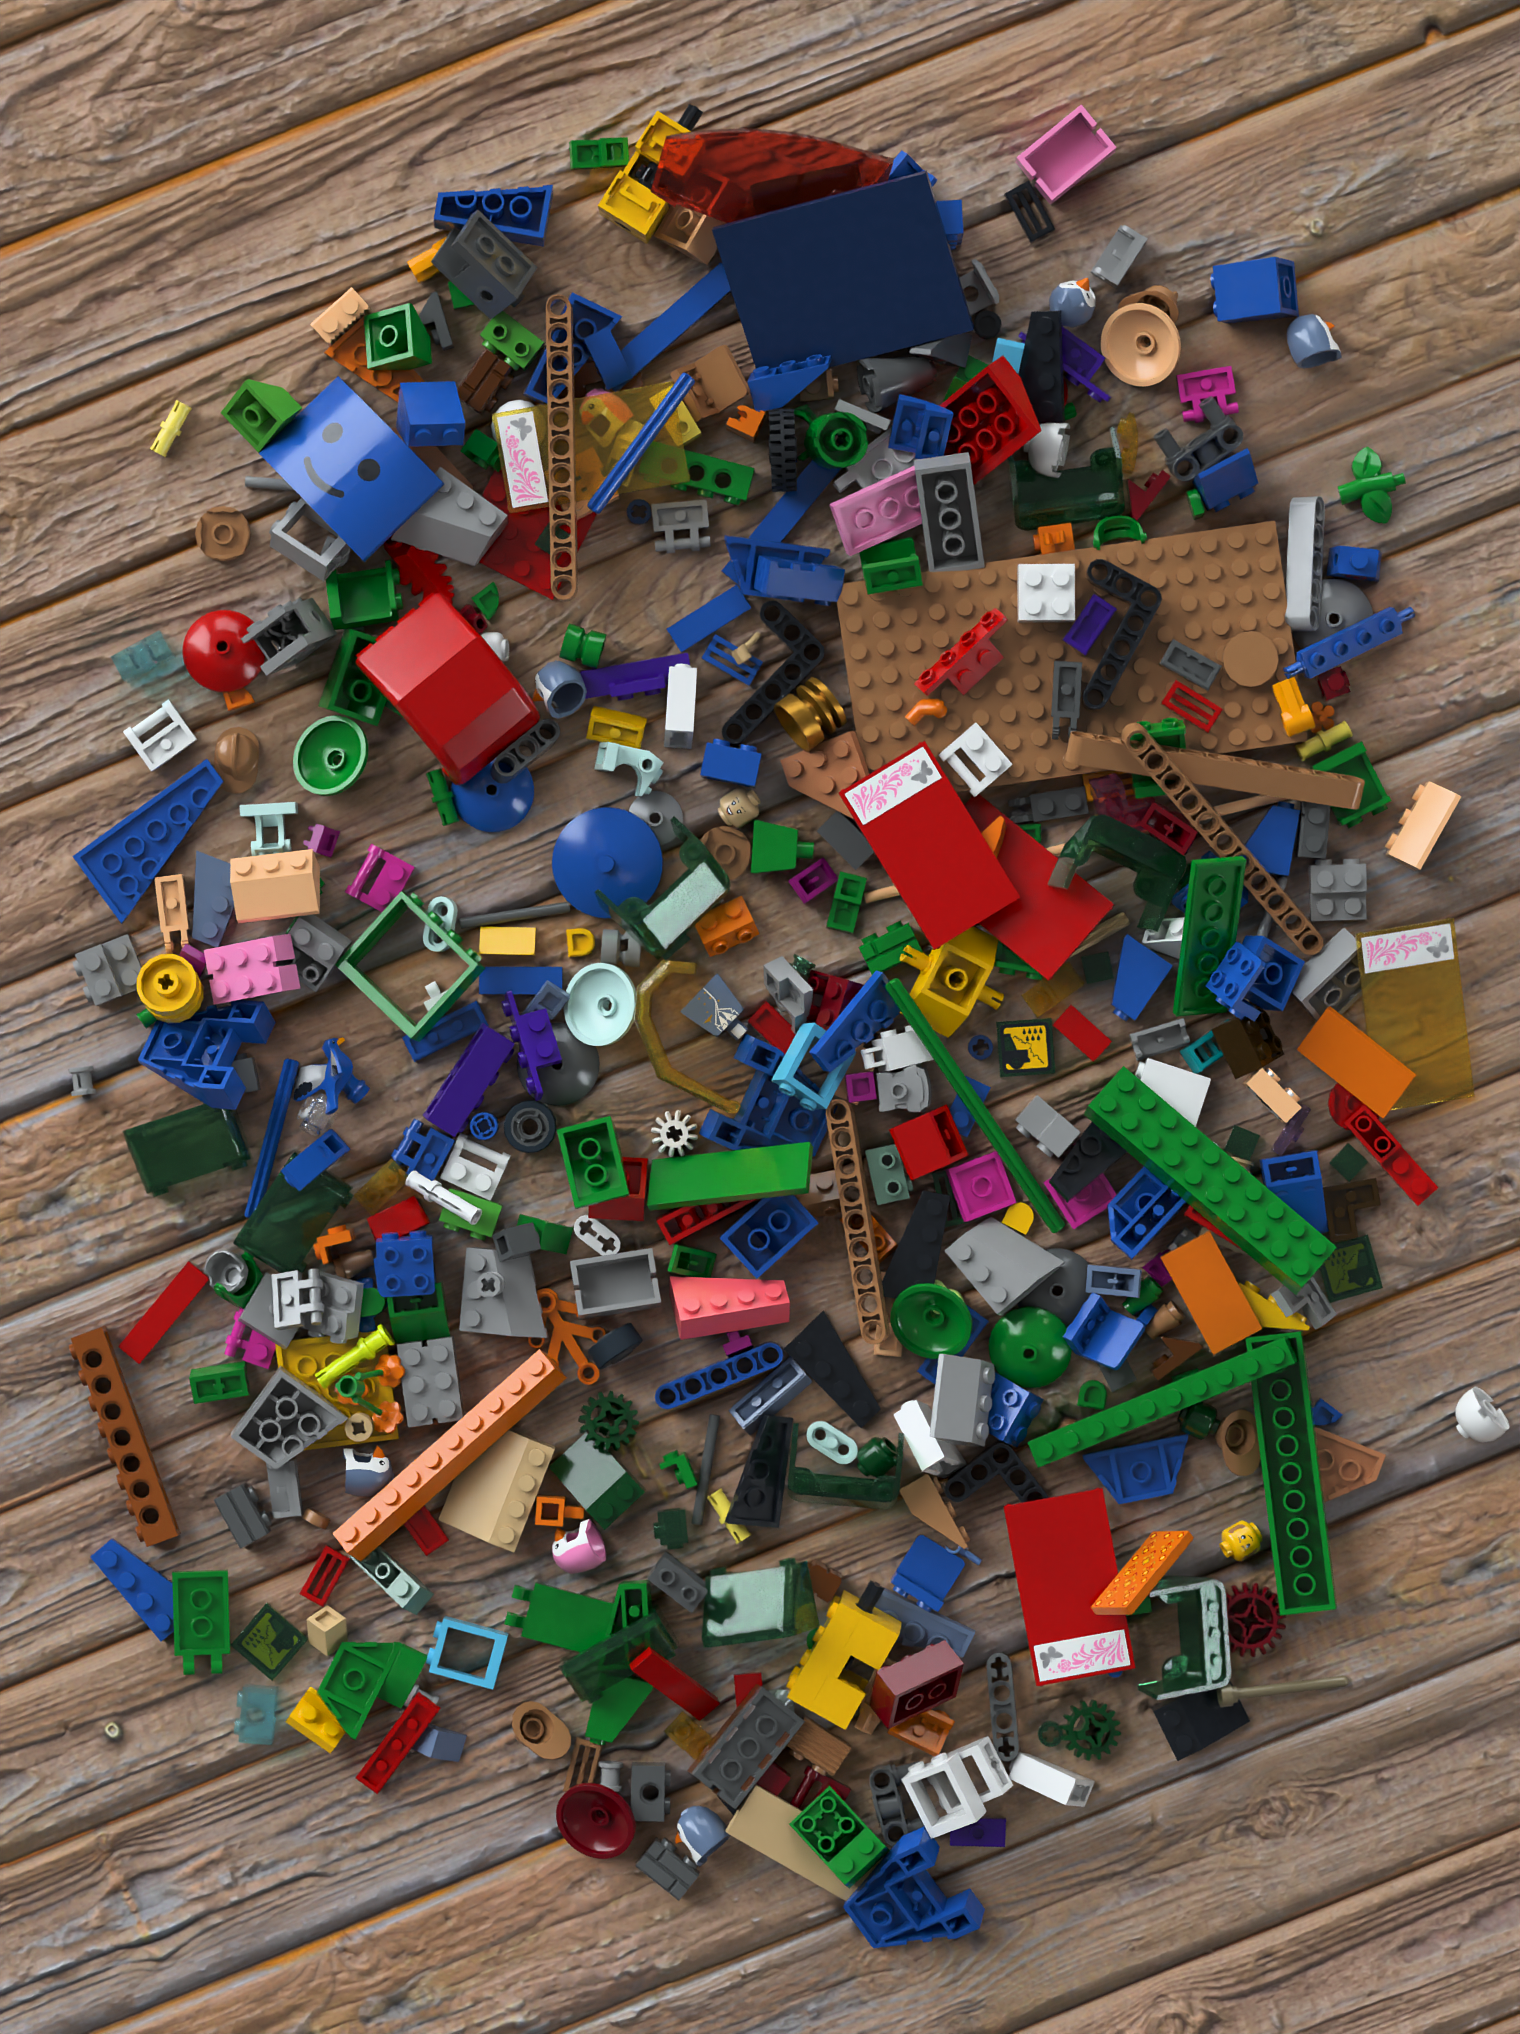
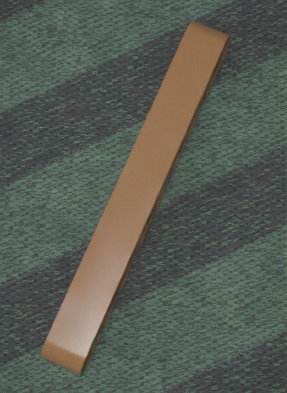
[826,1099,890,1344]

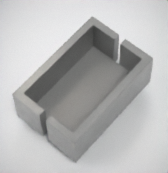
[570,1248,661,1320]
[397,1335,465,1427]

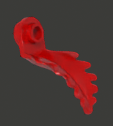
[384,534,455,604]

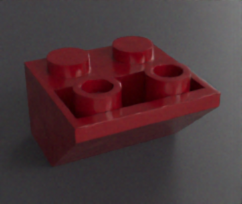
[806,970,864,1031]

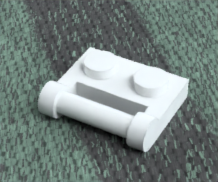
[123,699,197,772]
[938,723,1012,797]
[440,1133,511,1201]

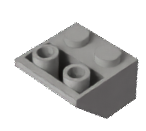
[276,915,352,992]

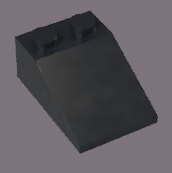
[1151,1671,1250,1761]

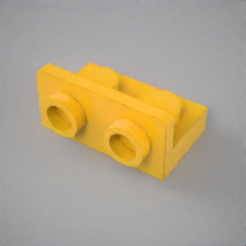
[285,1687,345,1754]

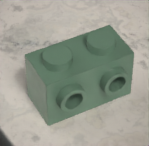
[865,1144,914,1205]

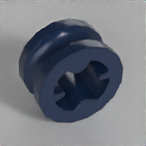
[627,499,652,525]
[968,1035,993,1060]

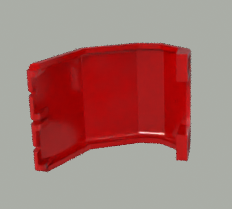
[355,592,540,785]

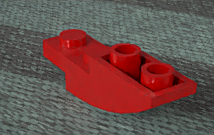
[1344,1104,1438,1206]

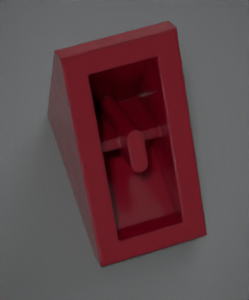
[1139,802,1199,856]

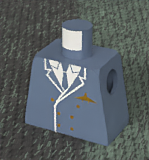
[680,974,748,1041]

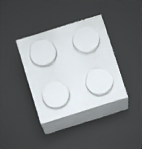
[1017,564,1075,622]

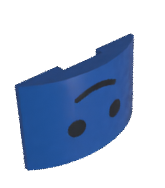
[259,376,444,562]

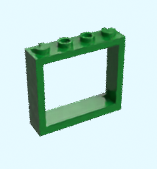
[335,891,486,1042]

